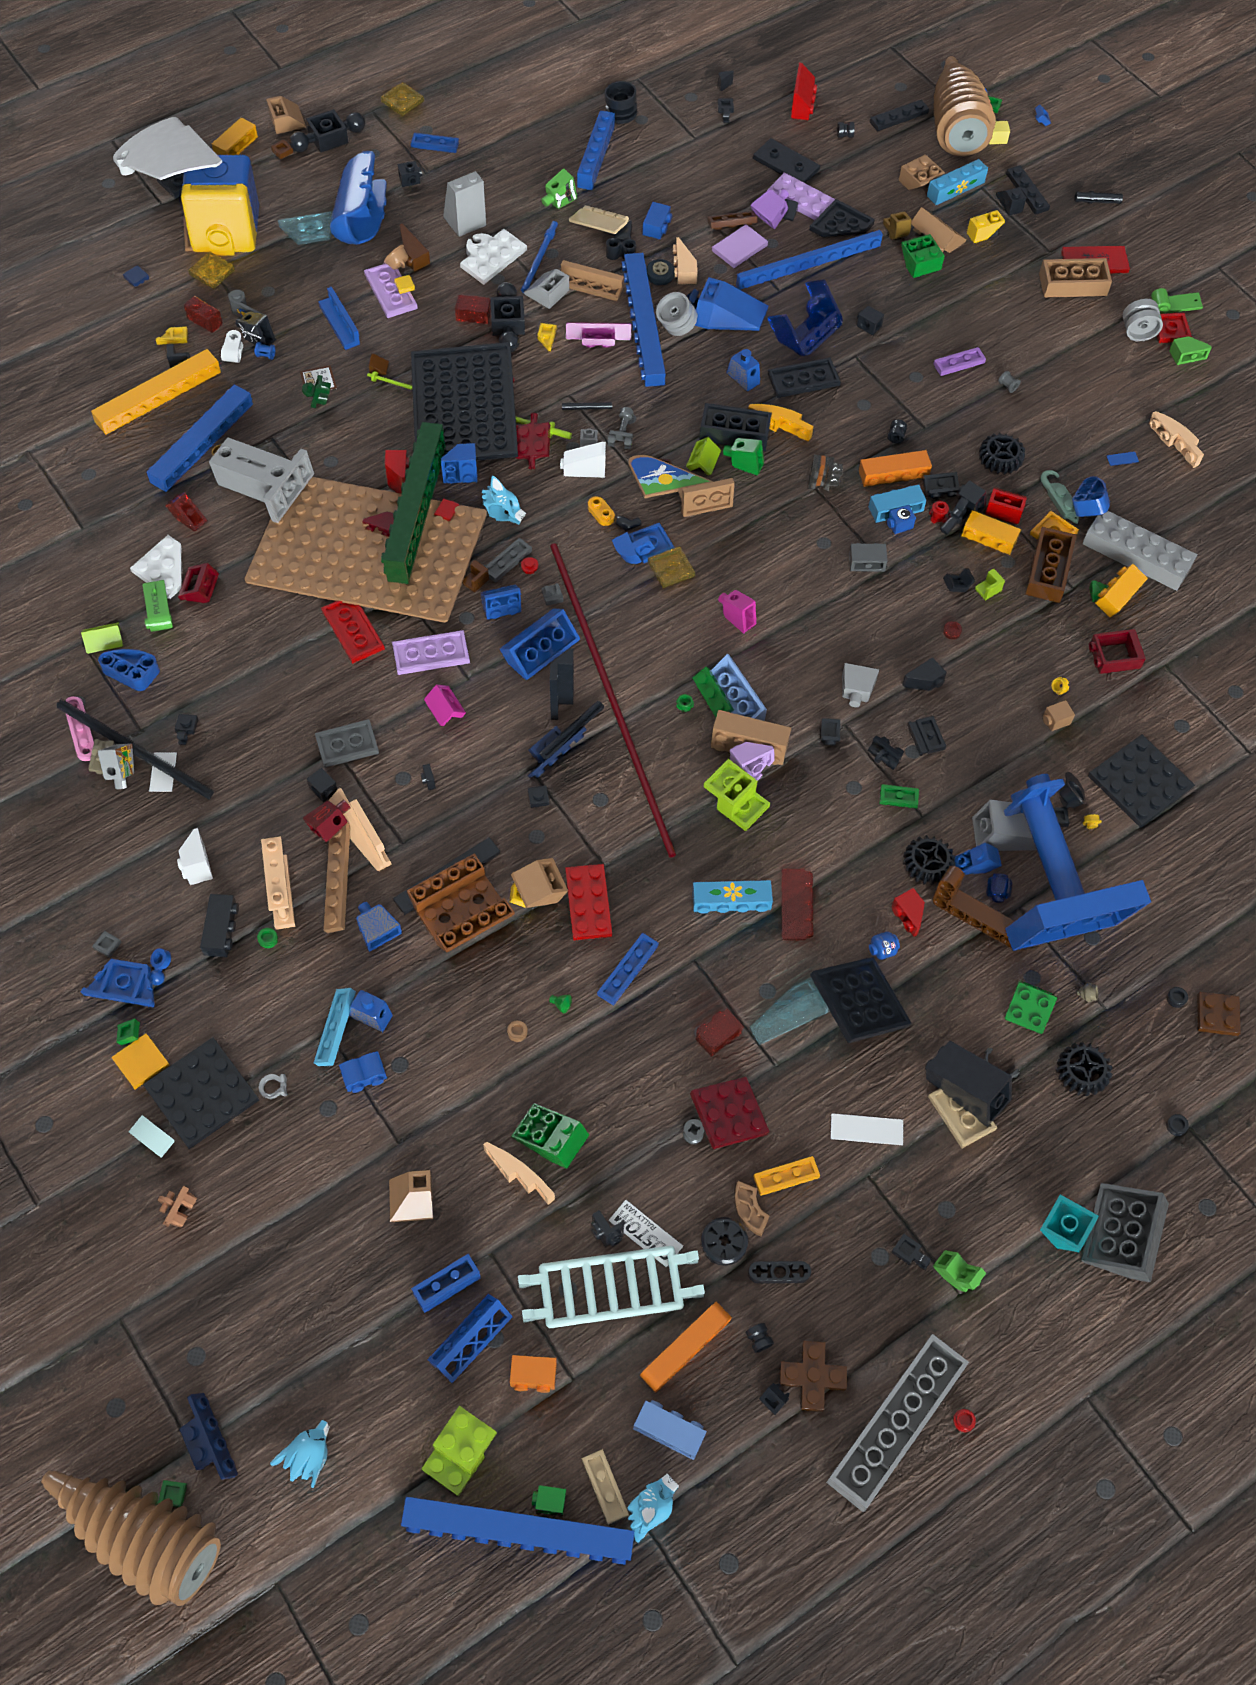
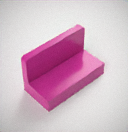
[424,684,466,726]

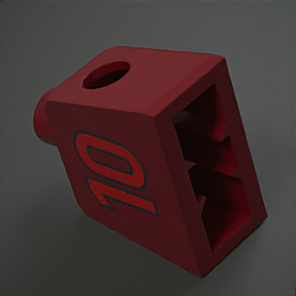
[303,799,351,842]

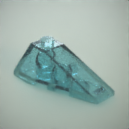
[750,978,830,1045]

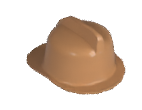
[383,245,408,270]

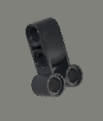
[606,220,636,260]

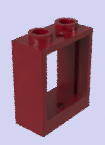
[1089,629,1146,674]

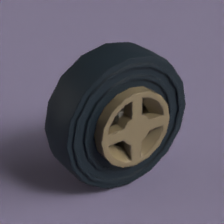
[646,259,674,285]

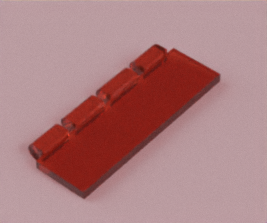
[782,869,813,940]

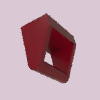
[178,563,219,603]

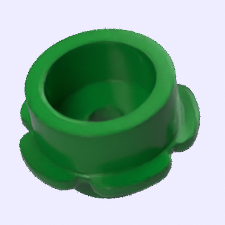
[676,694,694,712]

